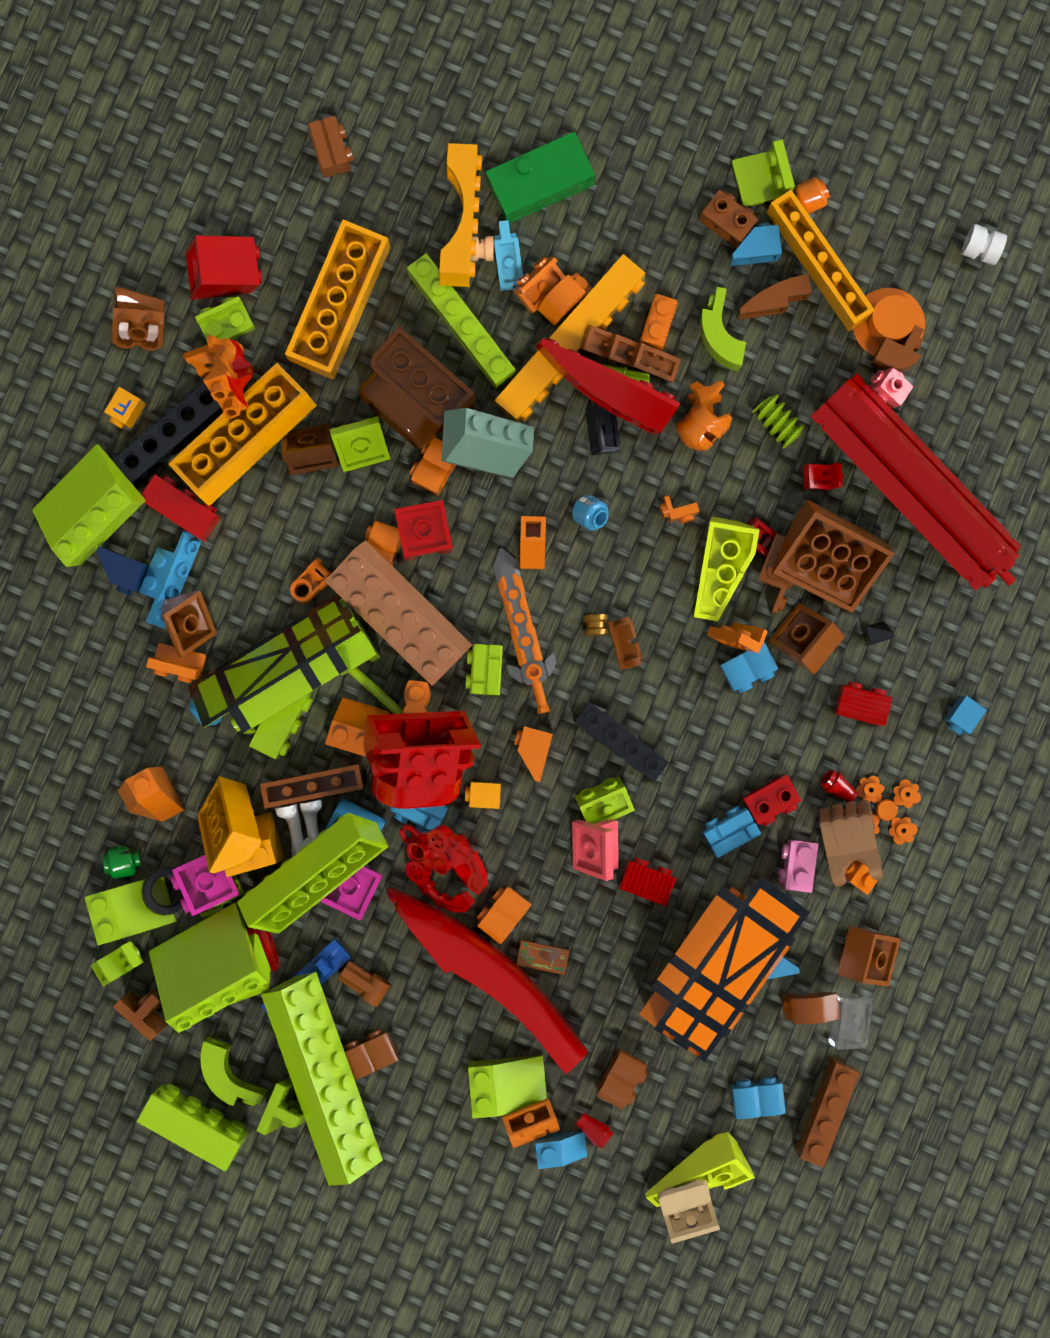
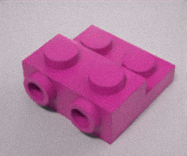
[170,855,240,916]
[320,866,383,921]

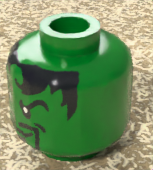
[103,844,141,879]

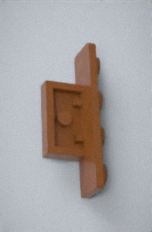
[757,534,793,616]

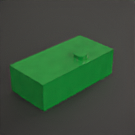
[486,131,595,224]

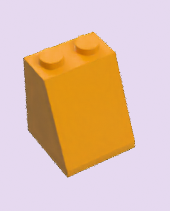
[225,811,285,877]

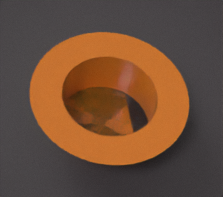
[853,288,925,356]

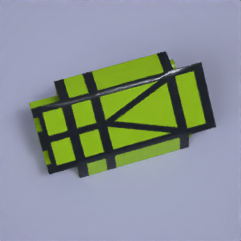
[188,594,381,734]

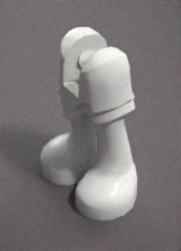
[275,799,322,857]

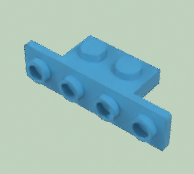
[139,531,202,629]

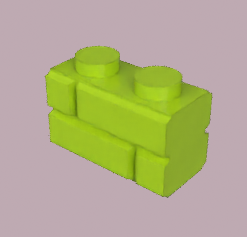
[466,644,503,696]

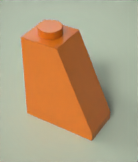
[118,767,185,822]

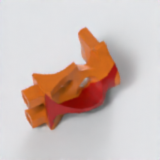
[183,335,253,419]

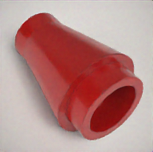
[820,770,858,802]
[576,1113,614,1149]

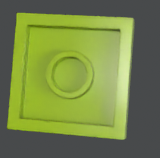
[330,416,391,472]
[256,1077,306,1135]

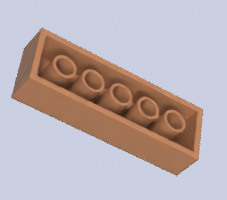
[325,540,472,686]

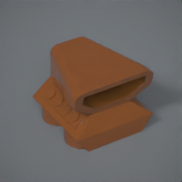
[112,287,164,351]

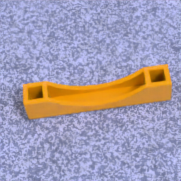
[439,143,482,287]

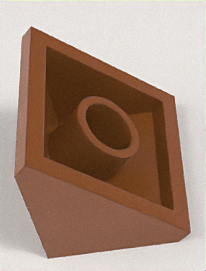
[161,590,217,658]

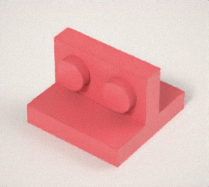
[572,819,618,881]

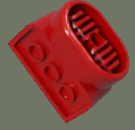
[364,711,481,809]

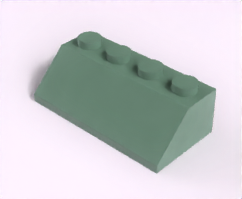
[441,408,534,478]

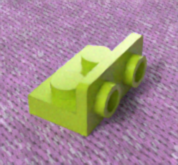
[195,297,255,340]
[575,776,635,824]

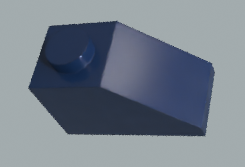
[96,546,149,595]

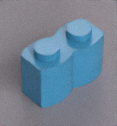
[719,642,778,693]
[730,1076,786,1119]

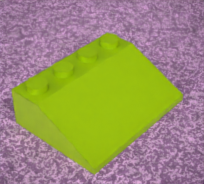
[32,444,146,567]

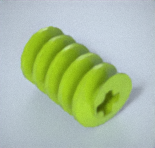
[751,394,805,449]

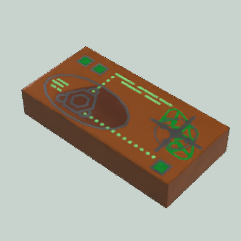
[516,939,570,975]

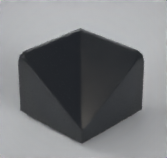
[861,622,895,646]

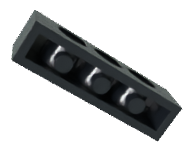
[574,702,669,782]

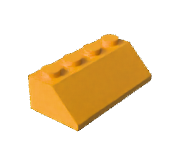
[197,776,261,873]

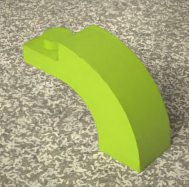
[699,287,746,372]
[200,1037,268,1106]

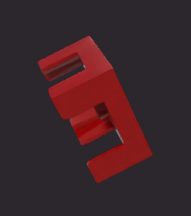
[394,500,453,561]

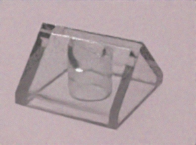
[829,992,874,1050]

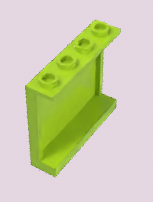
[149,903,268,1033]

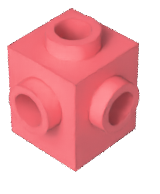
[870,368,913,408]

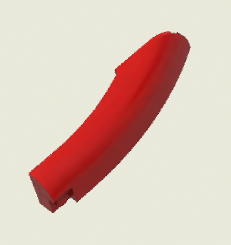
[386,887,588,1075]

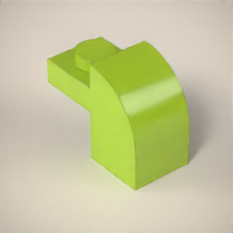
[91,941,144,987]

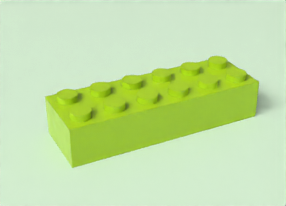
[237,813,389,934]

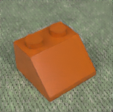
[325,697,390,757]

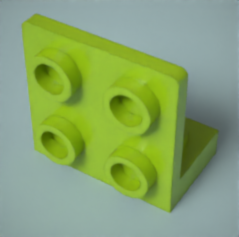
[732,139,795,207]

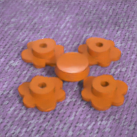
[855,776,921,845]

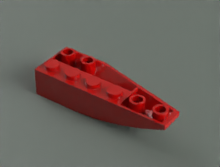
[535,338,680,435]

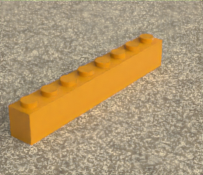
[494,254,645,423]

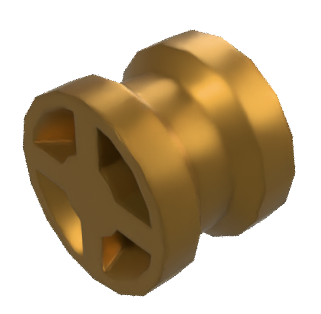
[583,614,609,636]

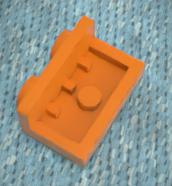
[513,257,565,313]
[146,643,207,683]

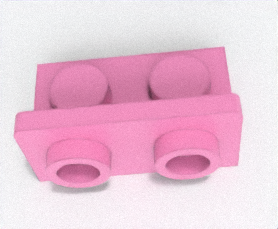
[778,839,818,893]

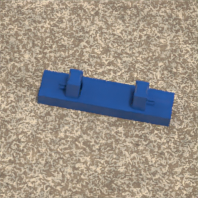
[261,938,352,1014]

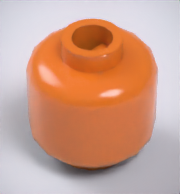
[795,177,830,214]

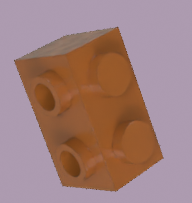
[699,190,758,249]

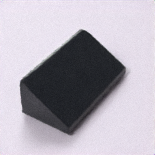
[585,404,621,455]

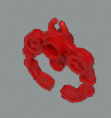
[399,824,488,913]

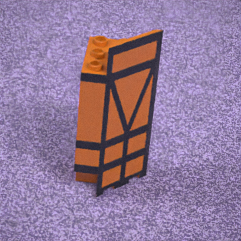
[639,876,810,1062]

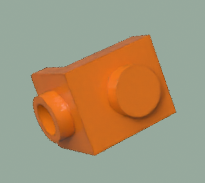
[660,495,699,524]
[845,861,878,895]

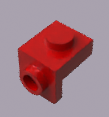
[803,463,843,491]

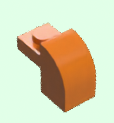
[537,273,593,326]

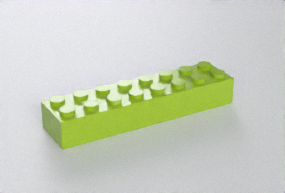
[261,972,383,1186]

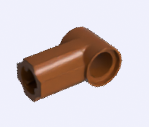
[338,961,391,1007]

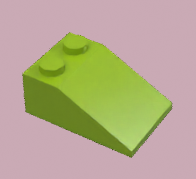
[85,877,177,945]
[468,1055,547,1119]

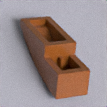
[736,274,812,320]

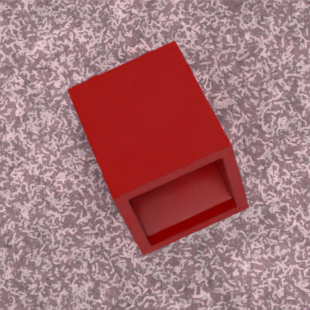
[185,236,262,300]

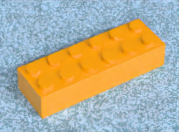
[285,219,391,380]
[169,363,317,506]

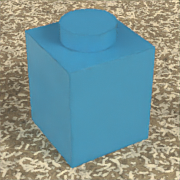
[943,696,987,736]

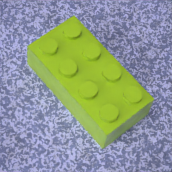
[136,1084,249,1172]

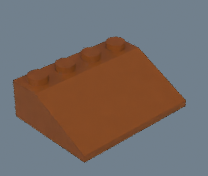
[772,500,895,613]

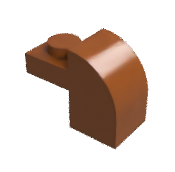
[870,325,924,373]
[782,991,840,1024]

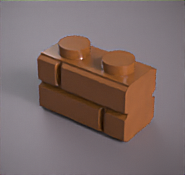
[307,116,354,178]

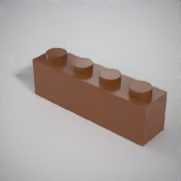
[260,764,366,809]
[795,1057,860,1168]

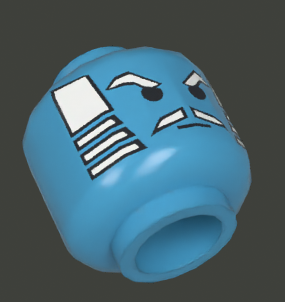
[572,495,608,531]

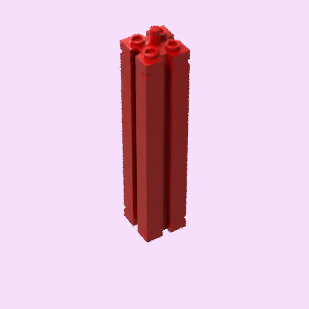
[810,373,1021,591]

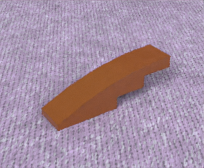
[579,325,681,382]

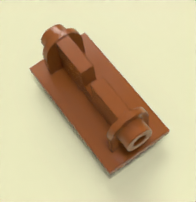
[608,617,643,670]

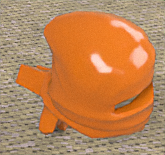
[676,381,732,451]

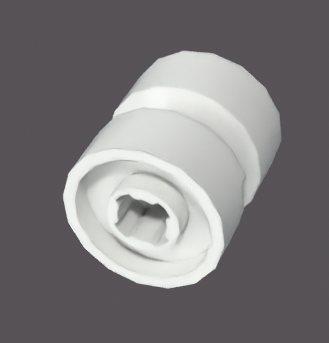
[961,224,1007,266]

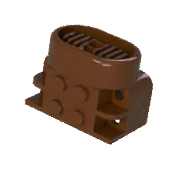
[357,326,476,450]

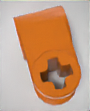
[290,558,332,604]

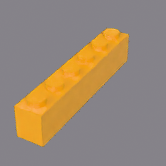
[767,190,875,332]

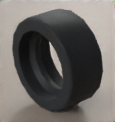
[141,867,184,916]

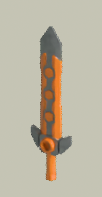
[493,548,556,714]

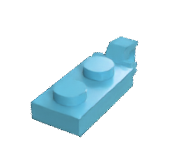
[494,220,523,291]

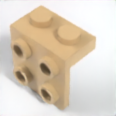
[658,1180,720,1244]

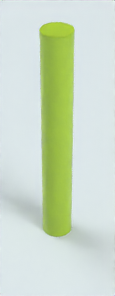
[348,667,403,714]

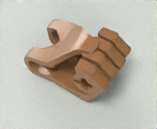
[819,800,883,887]

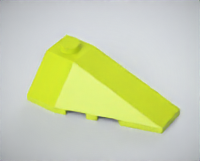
[694,517,760,621]
[645,1132,755,1207]

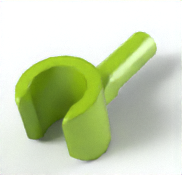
[200,900,232,918]

